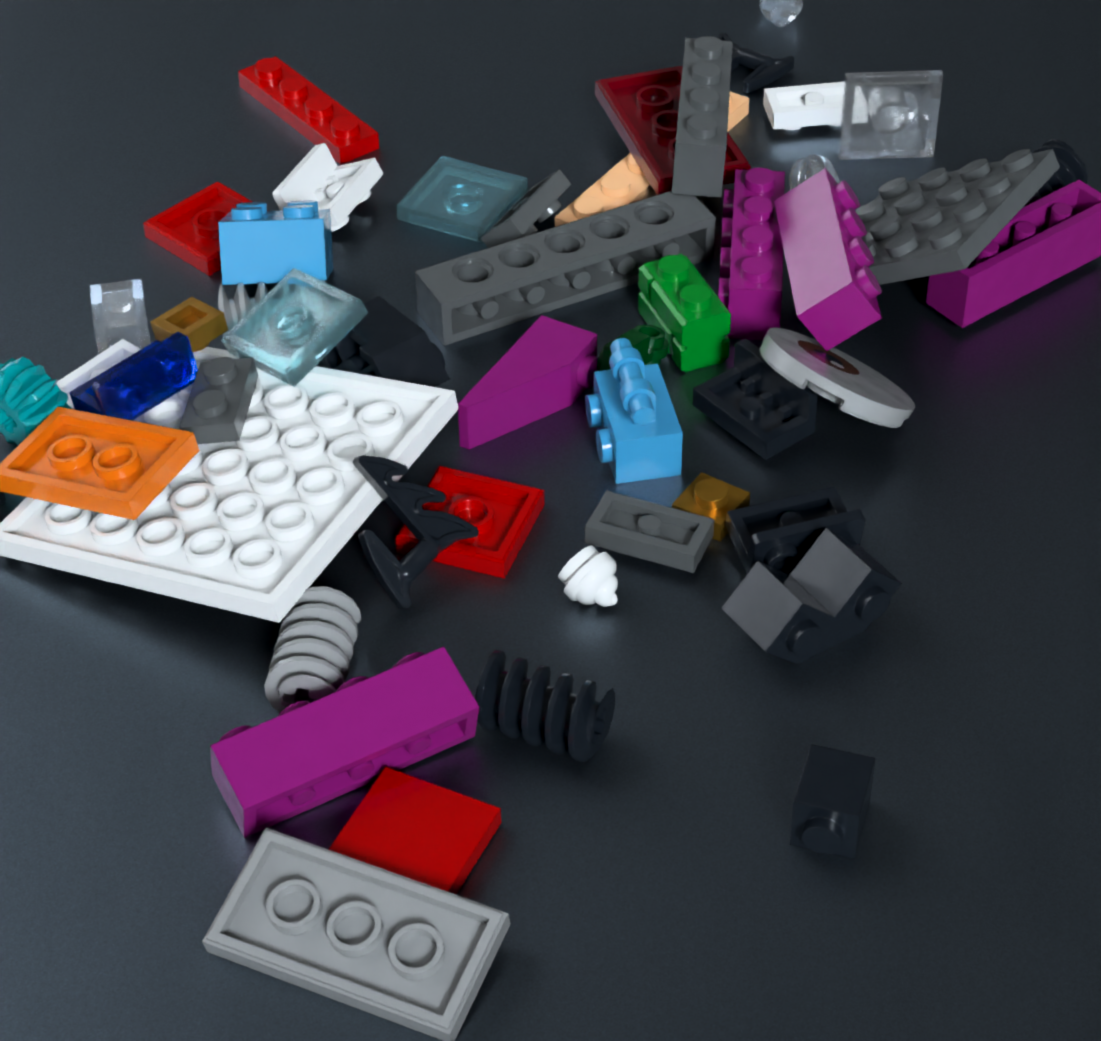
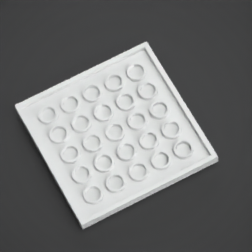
[0,347,459,623]

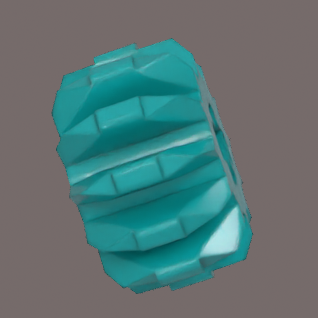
[0,356,71,446]

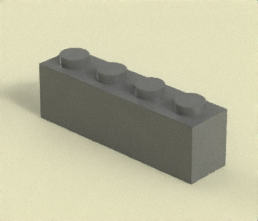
[671,36,733,198]

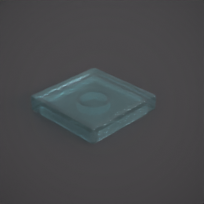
[397,156,528,243]
[221,268,368,387]

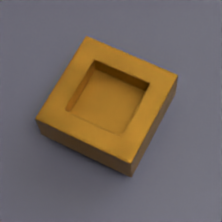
[150,297,228,356]
[672,472,750,542]

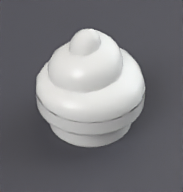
[558,545,618,607]

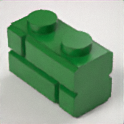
[638,254,731,373]

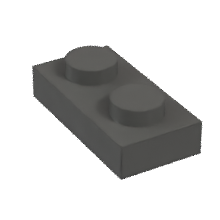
[481,169,571,248]
[179,357,258,444]
[585,490,714,573]

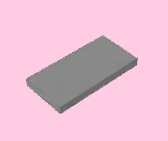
[202,828,511,1041]

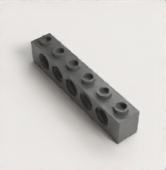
[415,191,716,346]

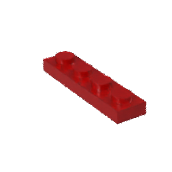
[238,56,379,165]

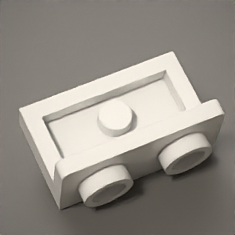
[273,143,383,232]

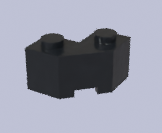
[308,296,450,387]
[722,528,902,664]

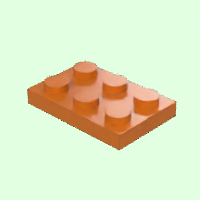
[0,407,200,520]

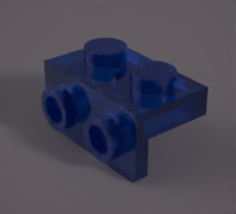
[69,332,198,421]

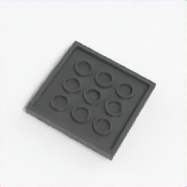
[855,149,1060,285]

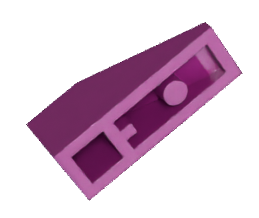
[458,315,598,450]

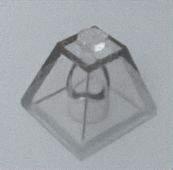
[838,70,943,160]

